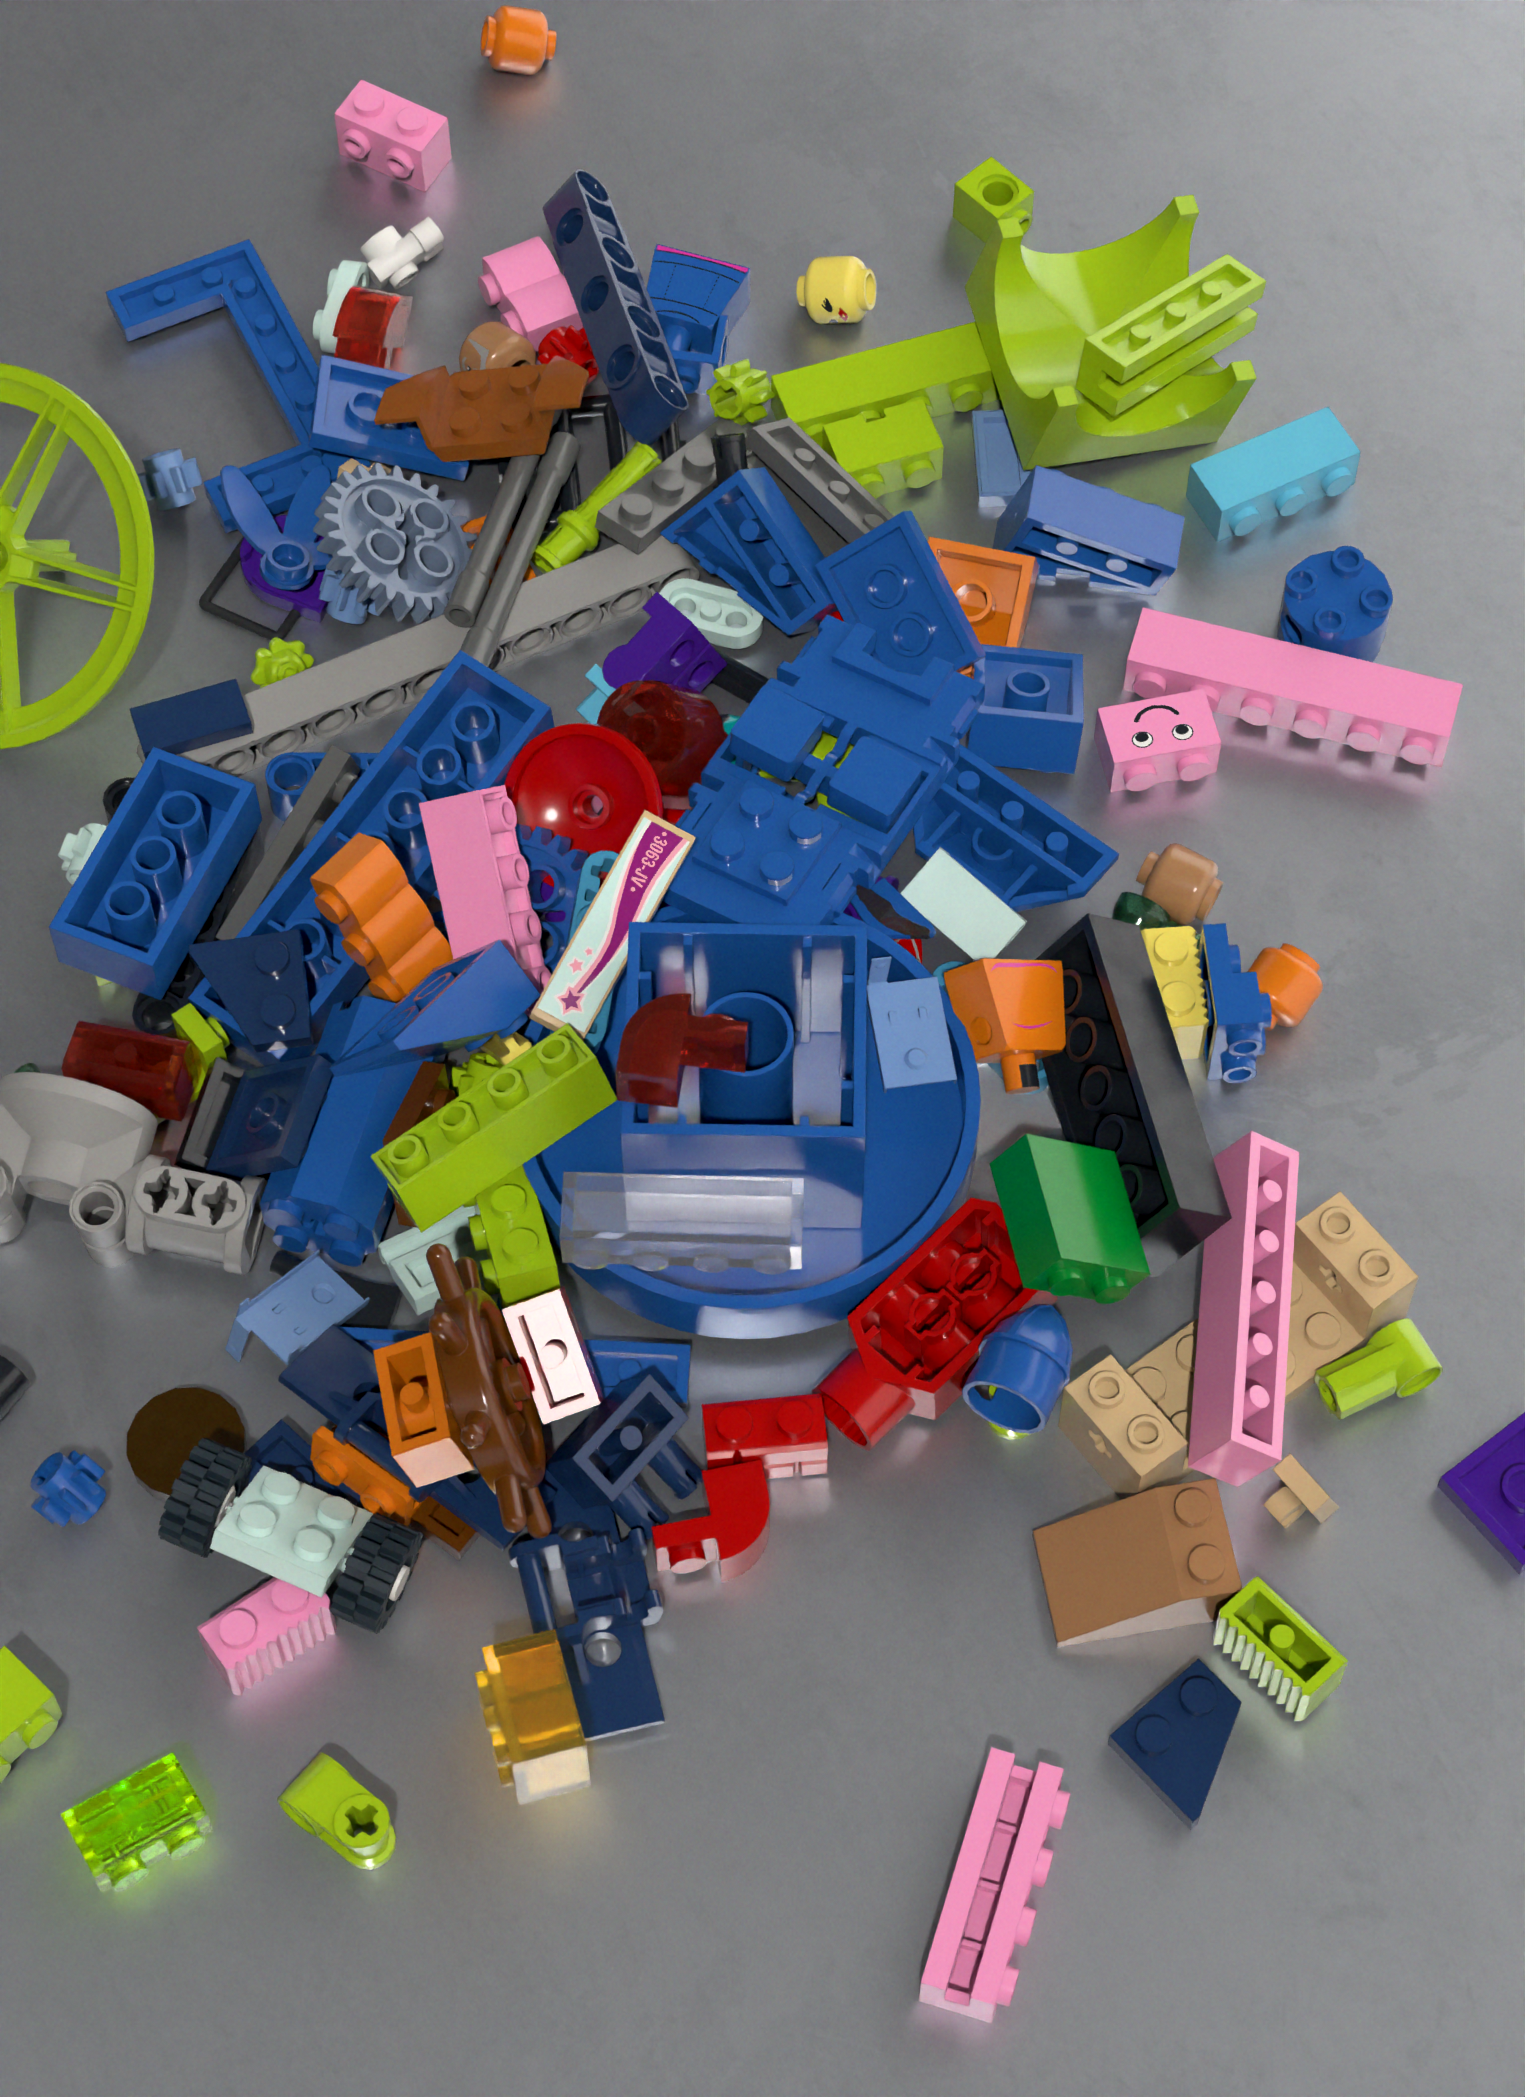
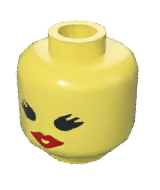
[796,256,876,325]

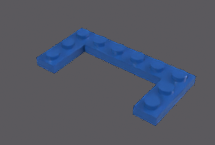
[106,239,371,533]

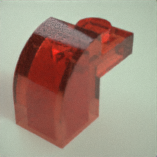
[333,285,413,370]
[615,993,748,1108]

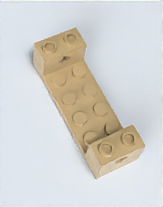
[1058,1191,1419,1500]

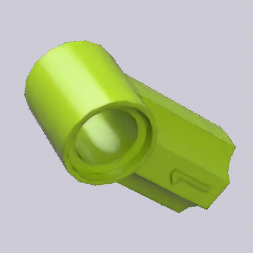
[1314,1318,1443,1420]

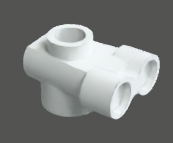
[360,217,444,290]

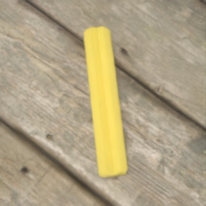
[479,1031,533,1065]

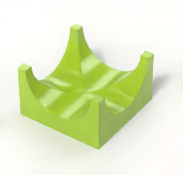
[964,195,1257,470]

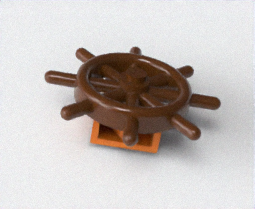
[373,1243,552,1539]

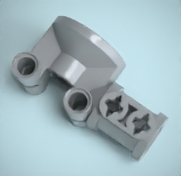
[0,1072,267,1276]

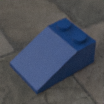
[329,939,541,1077]

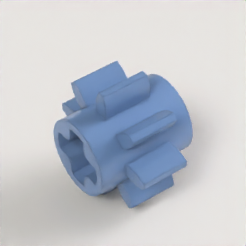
[137,448,203,511]
[319,568,379,624]

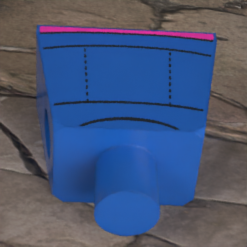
[647,244,751,355]

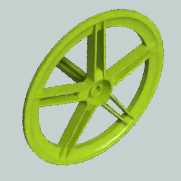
[0,363,154,749]

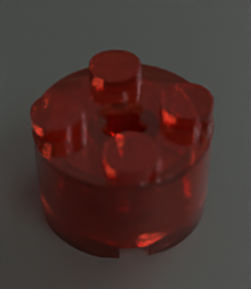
[597,680,728,799]

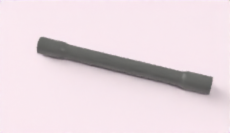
[444,409,563,628]
[460,432,581,667]

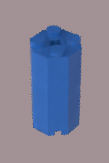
[260,995,446,1267]

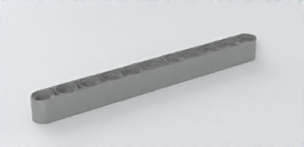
[137,535,700,777]

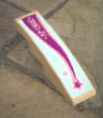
[529,810,696,1041]

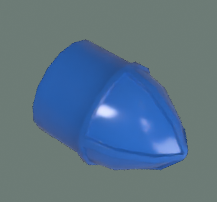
[962,1304,1073,1434]

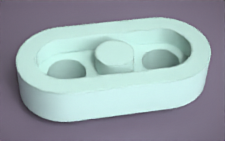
[313,260,369,355]
[659,578,763,649]

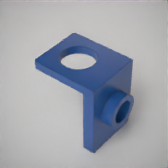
[670,315,728,395]

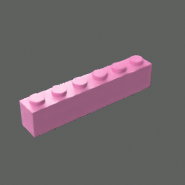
[1123,607,1463,767]
[1188,1131,1299,1487]

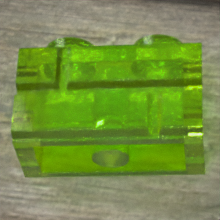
[60,1752,213,1893]

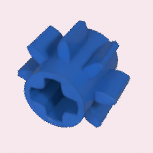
[30,1450,106,1527]

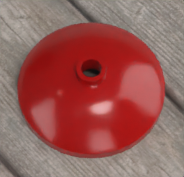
[504,723,663,889]

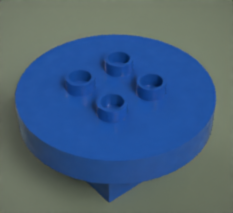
[522,906,981,1339]

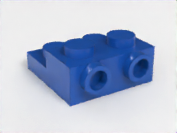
[1198,923,1272,1083]

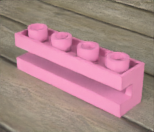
[419,785,551,1017]
[919,1747,1071,2023]

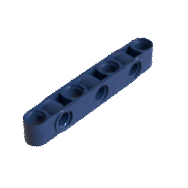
[542,169,689,445]

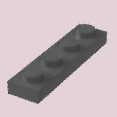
[595,417,757,554]
[215,744,360,941]

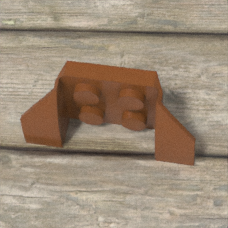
[374,355,589,462]

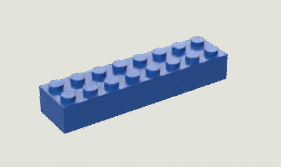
[188,650,555,1066]

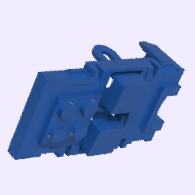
[662,614,985,925]

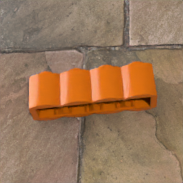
[310,832,453,1003]

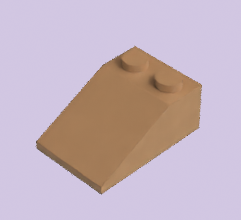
[1032,1478,1243,1647]

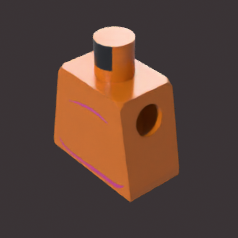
[944,958,1066,1094]

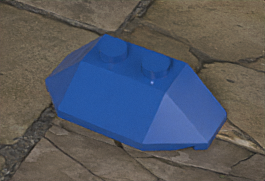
[912,744,1119,912]

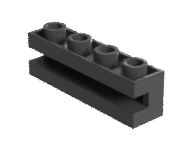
[746,418,894,558]

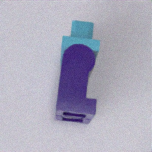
[576,591,727,744]

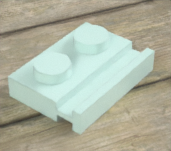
[378,1205,488,1315]

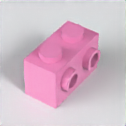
[334,80,452,192]

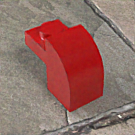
[651,1460,770,1583]

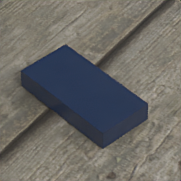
[129,679,253,760]

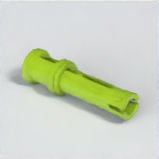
[531,441,662,574]

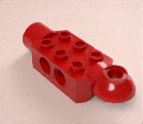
[812,1197,1058,1451]

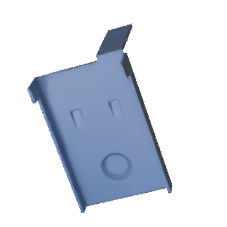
[867,956,957,1093]
[225,1250,370,1366]

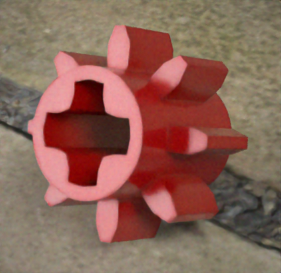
[537,325,599,387]

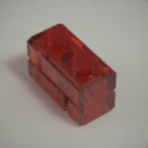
[61,1021,198,1122]

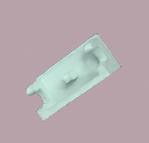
[900,847,1027,961]

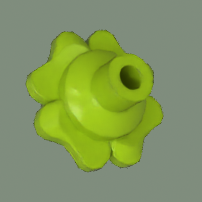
[250,637,314,688]

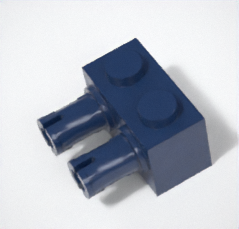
[546,1374,704,1541]

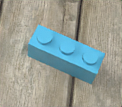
[1186,406,1361,542]

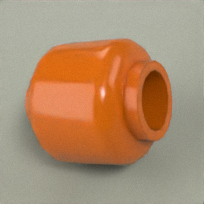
[480,5,556,76]
[1247,943,1323,1031]

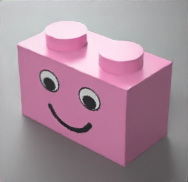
[1094,689,1221,793]

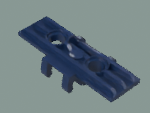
[278,1325,556,1551]
[508,1469,665,1743]

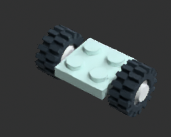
[158,1437,423,1634]

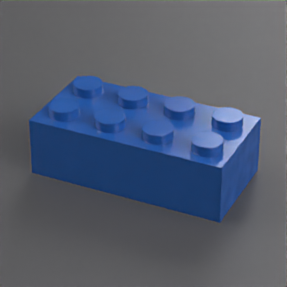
[49,747,262,1000]

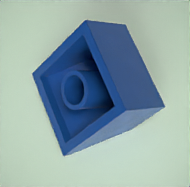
[965,644,1084,774]

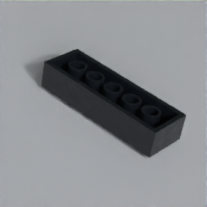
[1035,913,1232,1277]

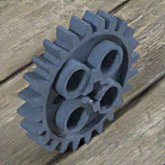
[313,463,477,624]

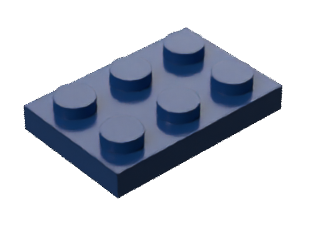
[308,355,469,481]
[815,510,986,676]

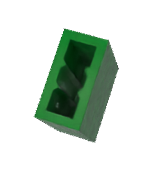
[989,1133,1151,1304]

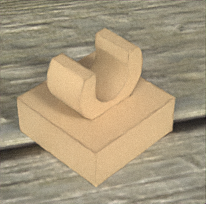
[1264,1454,1339,1529]

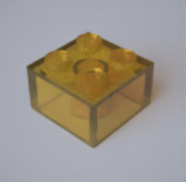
[474,1629,591,1805]

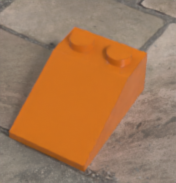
[928,536,1039,678]

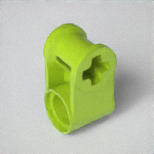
[277,1752,397,1870]

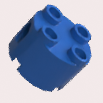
[1277,546,1393,662]

